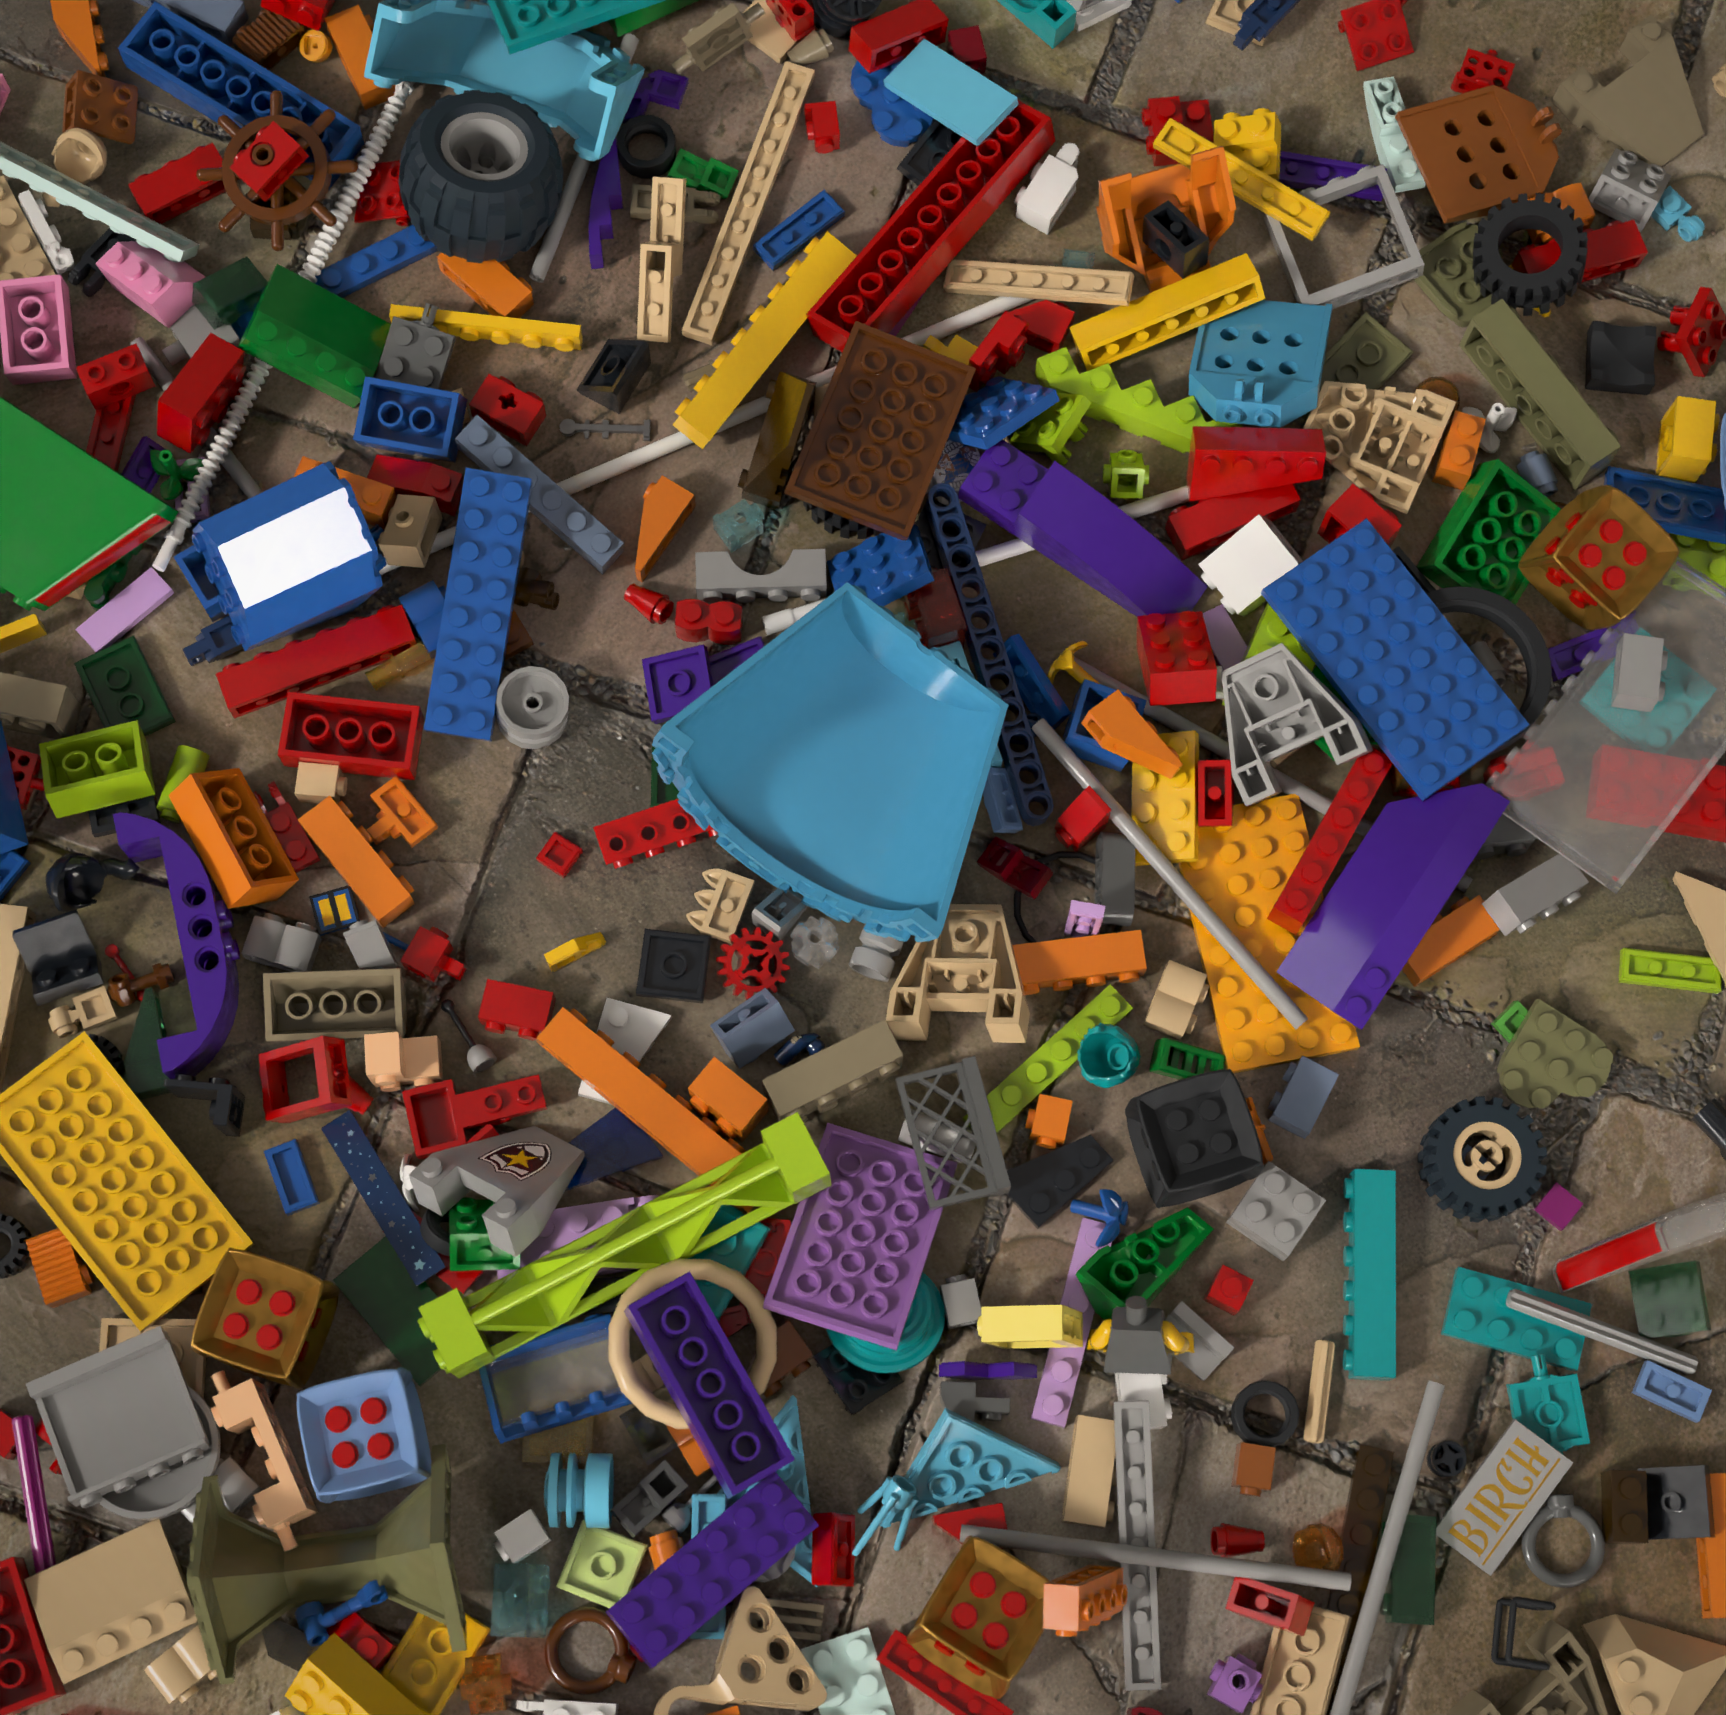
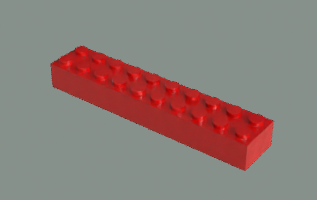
[806,100,1056,352]

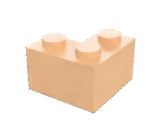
[364,1032,443,1092]

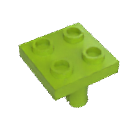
[1009,393,1091,466]

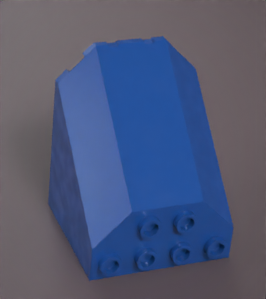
[192,461,383,652]

